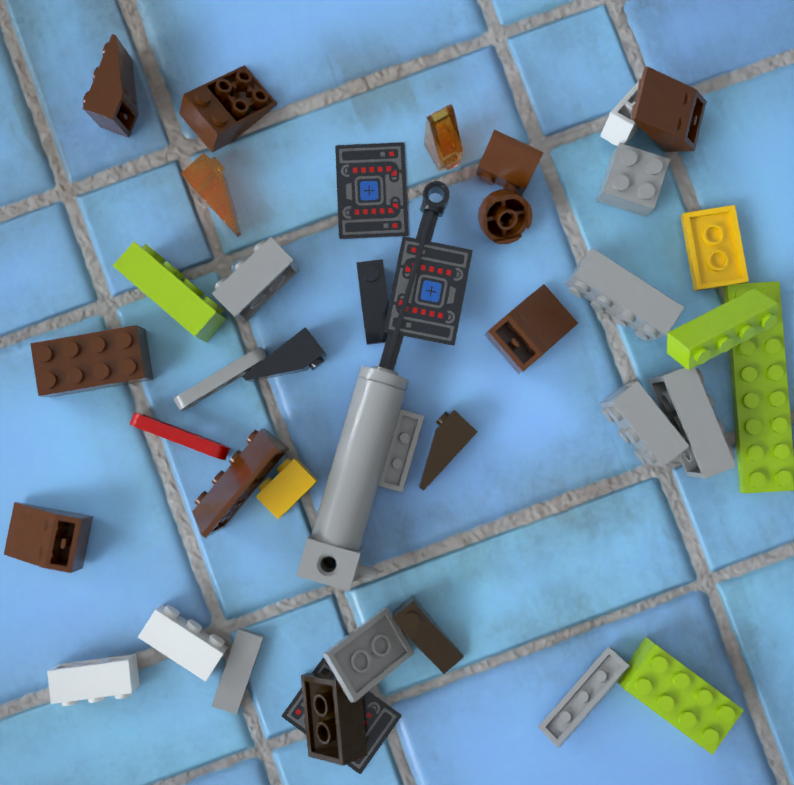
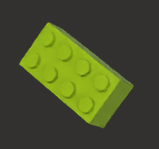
[113,241,227,343]
[618,637,744,755]

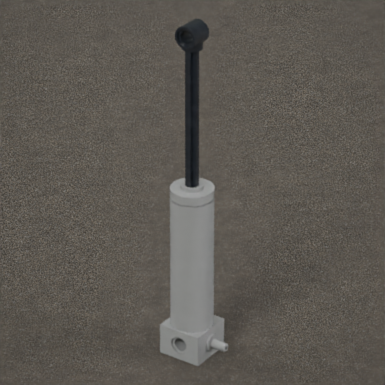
[296,181,450,591]

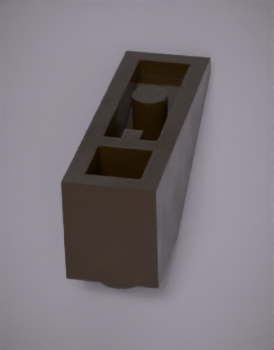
[419,410,478,491]
[392,595,464,674]

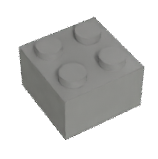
[596,143,670,217]

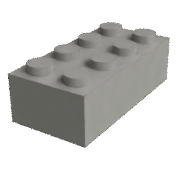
[564,248,685,341]
[648,366,736,479]

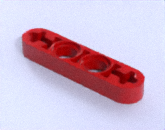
[129,412,230,460]

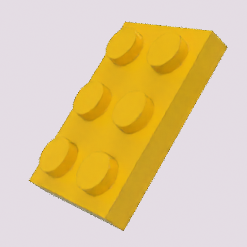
[680,205,749,291]

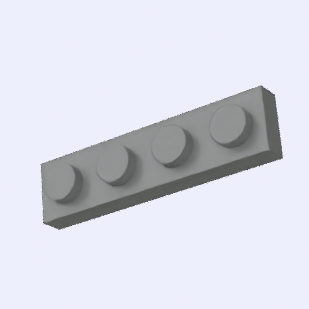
[538,646,631,748]

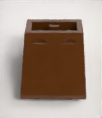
[83,34,138,138]
[179,65,277,153]
[631,67,707,152]
[485,284,578,374]
[4,502,93,573]

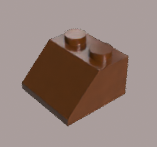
[476,129,544,196]

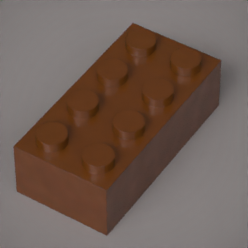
[30,325,153,398]

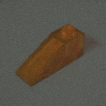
[424,104,463,171]
[180,153,241,237]

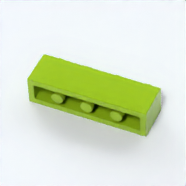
[667,288,778,370]

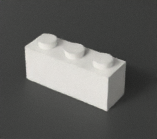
[138,604,229,682]
[47,654,140,706]

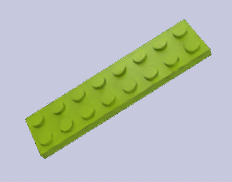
[724,281,794,493]

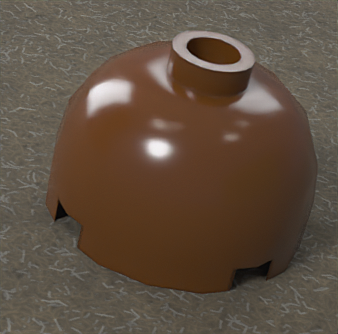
[478,189,533,244]

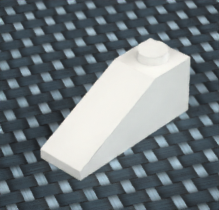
[600,81,640,146]

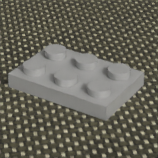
[322,607,414,702]

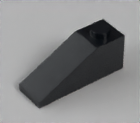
[356,259,389,345]
[242,327,327,382]

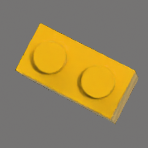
[256,458,319,519]

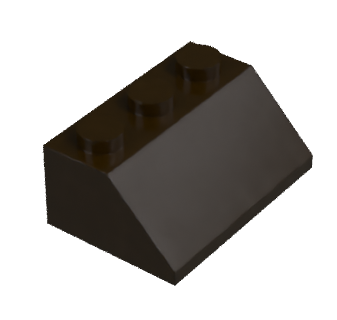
[301,671,368,766]

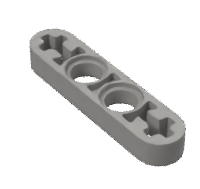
[174,347,268,411]

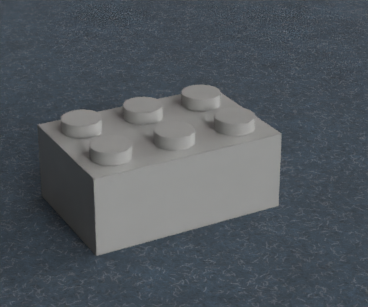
[212,237,300,324]
[599,381,689,467]

